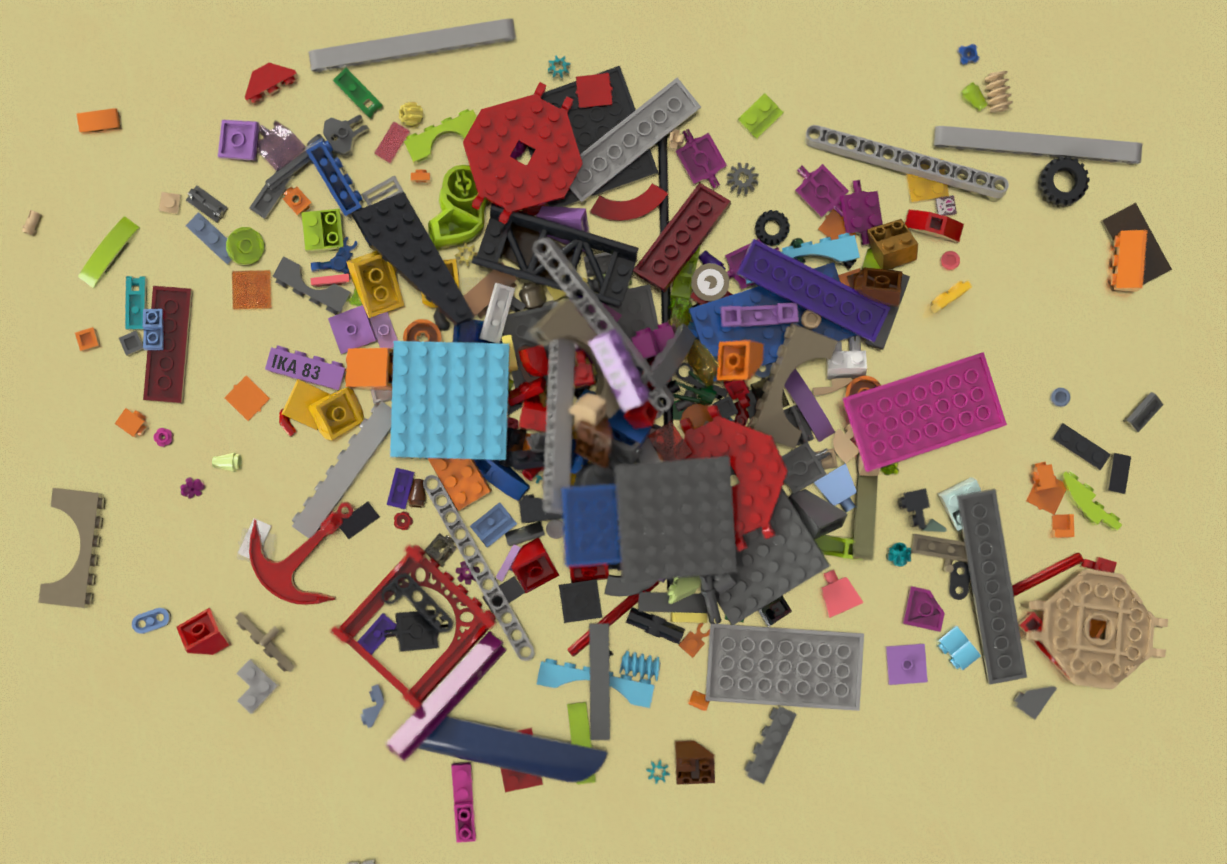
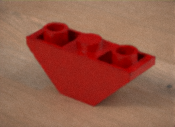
[245,62,299,104]
[905,209,964,243]

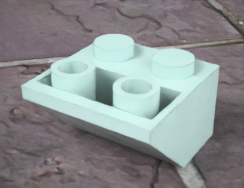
[938,477,981,531]

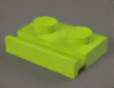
[737,93,784,140]

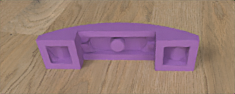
[720,303,799,327]
[784,368,835,442]

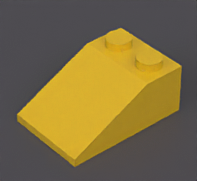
[346,251,404,318]

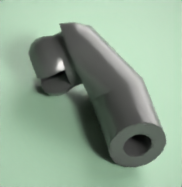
[433,307,450,331]
[675,390,697,412]

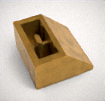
[867,219,918,270]

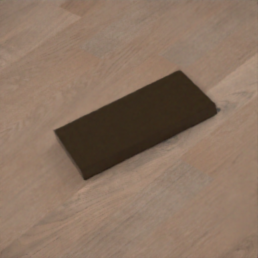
[1101,203,1172,285]
[502,224,574,281]

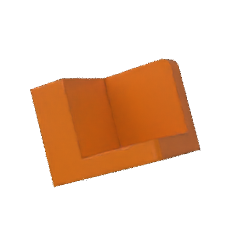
[838,268,861,289]
[1052,514,1075,538]

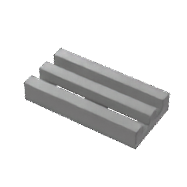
[362,175,404,206]

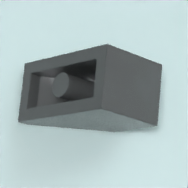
[1014,685,1057,720]

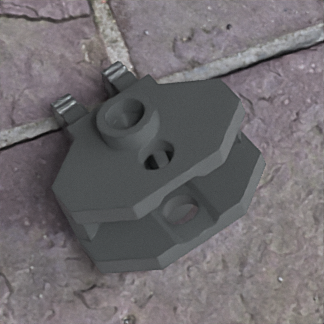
[323,115,369,156]

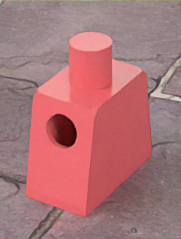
[821,569,863,618]

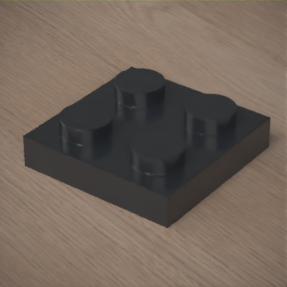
[559,579,602,623]

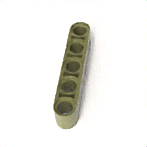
[853,474,878,561]

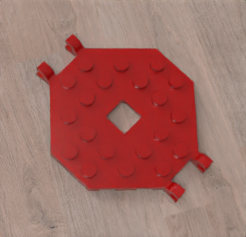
[463,82,583,225]
[677,405,788,552]

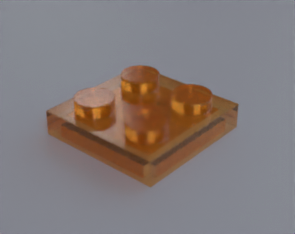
[232,270,272,310]

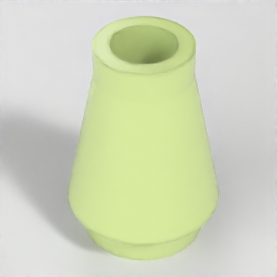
[212,453,242,472]

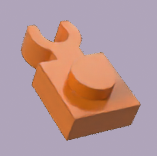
[678,623,710,658]

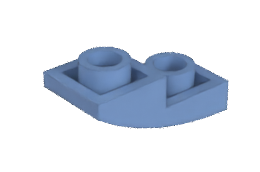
[143,309,164,350]

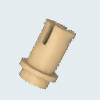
[22,210,42,236]

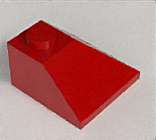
[511,537,560,593]
[176,608,229,655]

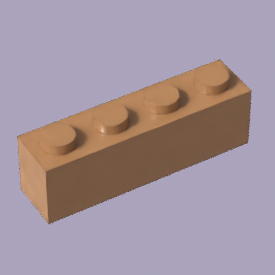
[456,262,518,331]

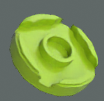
[226,227,265,265]

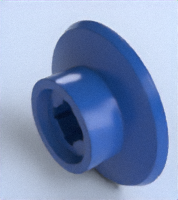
[570,439,589,474]

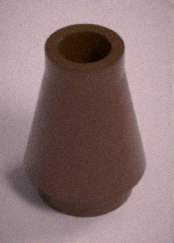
[407,479,426,508]

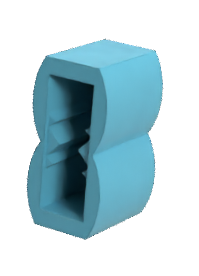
[938,626,981,670]

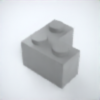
[236,659,280,714]

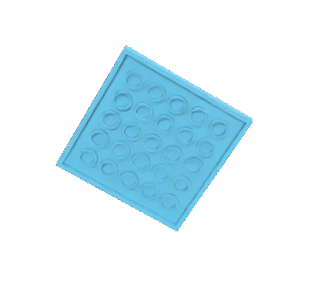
[390,341,510,460]

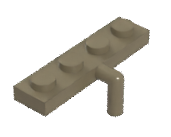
[911,534,968,572]
[235,612,296,672]

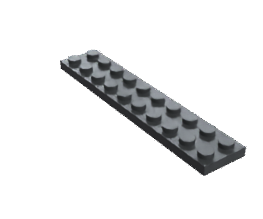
[956,488,1027,685]

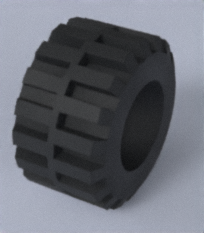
[1039,156,1090,207]

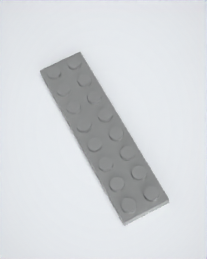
[570,77,701,203]

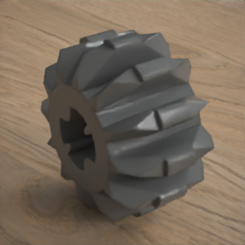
[727,163,759,195]

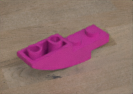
[451,762,476,843]

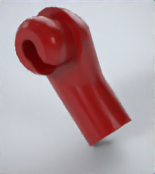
[734,401,749,426]
[279,408,296,436]

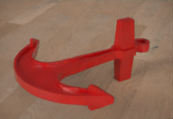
[249,502,354,605]

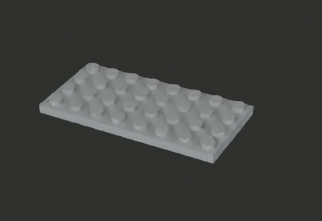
[705,623,864,711]

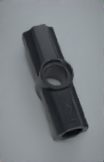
[626,607,685,644]

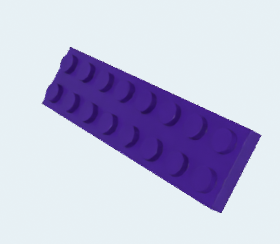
[736,239,890,343]

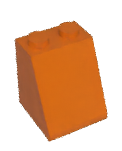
[345,348,393,391]

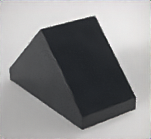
[757,595,792,627]

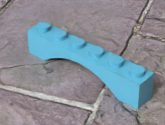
[741,233,860,285]
[536,658,655,708]

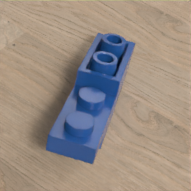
[473,459,530,501]

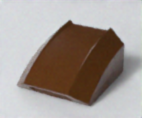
[854,267,903,307]

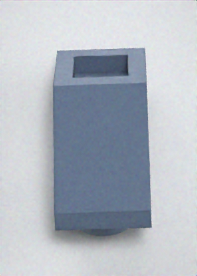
[360,684,386,728]

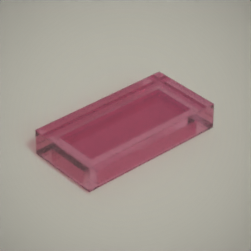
[374,121,410,164]

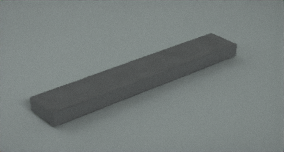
[589,624,610,740]

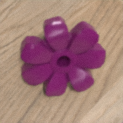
[180,477,204,499]
[455,561,480,585]

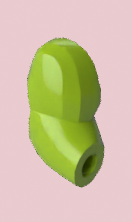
[428,165,487,249]

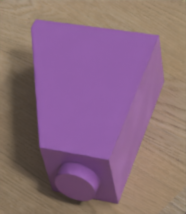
[536,206,589,251]

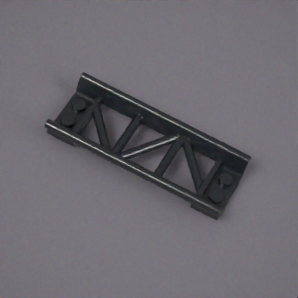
[472,203,639,308]

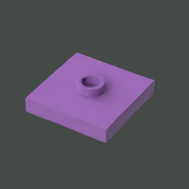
[218,119,260,160]
[328,305,377,354]
[886,644,928,685]

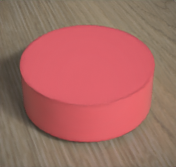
[940,251,960,271]

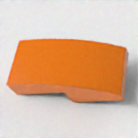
[76,108,120,132]

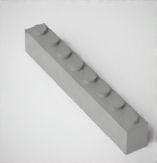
[292,401,392,538]

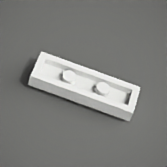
[480,283,515,343]

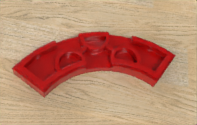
[590,183,668,220]

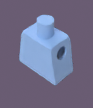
[813,464,857,512]

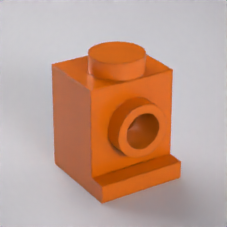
[283,186,313,218]
[1032,461,1057,491]

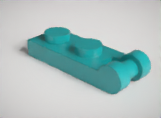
[125,276,147,330]

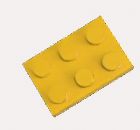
[930,280,972,314]

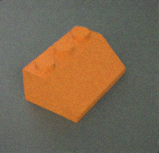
[1111,230,1147,292]

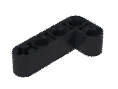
[380,573,453,634]

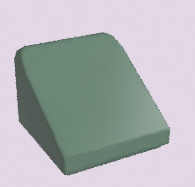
[922,519,947,532]

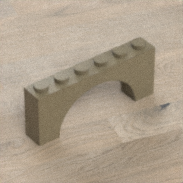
[530,299,621,419]
[749,323,838,449]
[38,488,104,608]

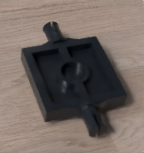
[384,610,450,652]

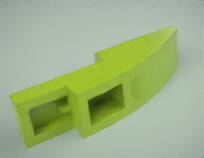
[1061,471,1122,531]

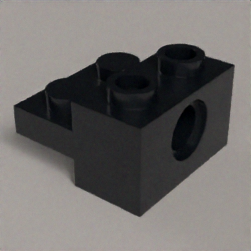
[898,488,930,530]

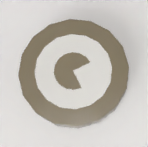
[691,263,730,302]

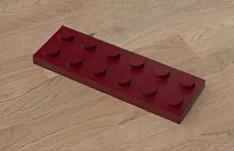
[633,182,731,292]
[143,286,192,403]

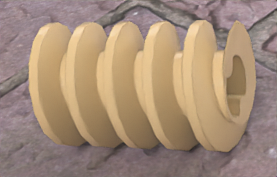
[984,71,1013,113]

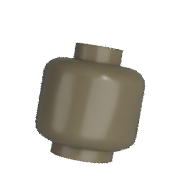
[519,282,547,309]

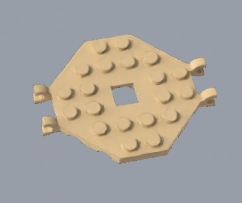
[1026,569,1168,690]

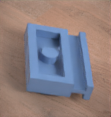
[470,502,517,548]

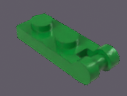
[332,67,383,119]

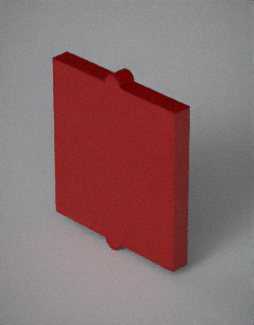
[576,73,613,108]

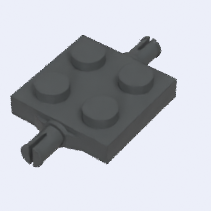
[782,442,831,494]

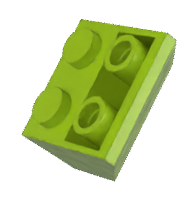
[301,208,344,253]

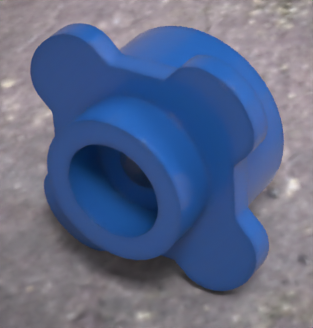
[958,44,979,65]

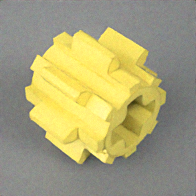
[399,102,423,126]
[455,243,478,267]

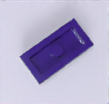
[387,468,415,510]
[357,613,396,654]

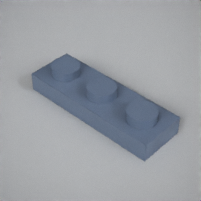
[186,212,233,265]

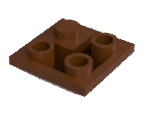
[575,418,612,469]
[675,741,715,785]

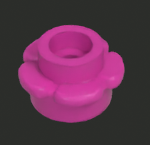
[153,428,172,447]

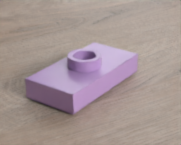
[369,312,398,349]
[496,545,521,582]

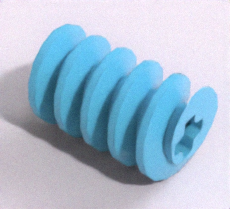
[619,651,661,681]

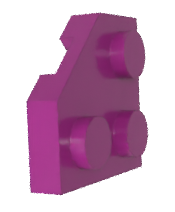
[902,586,945,632]

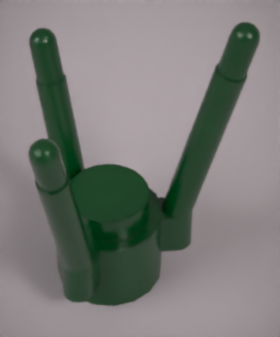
[673,371,717,406]

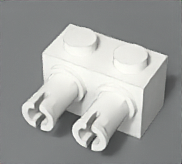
[826,336,867,379]

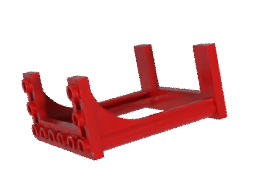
[330,544,497,710]

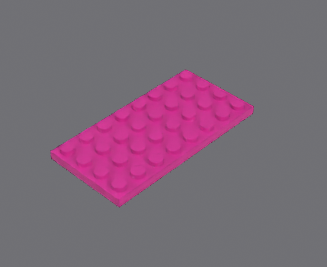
[842,352,1007,472]

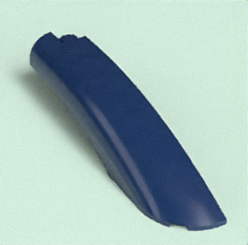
[417,716,608,782]

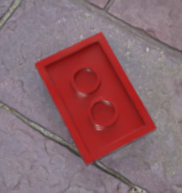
[500,728,543,792]

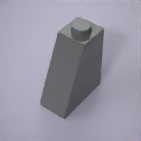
[789,489,848,540]

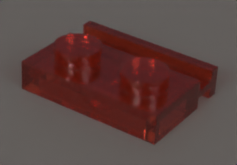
[648,421,692,461]

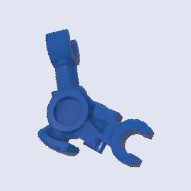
[310,237,357,274]

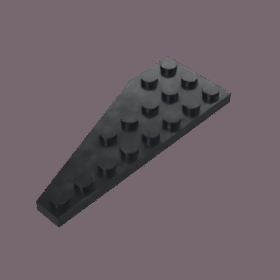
[352,192,474,326]

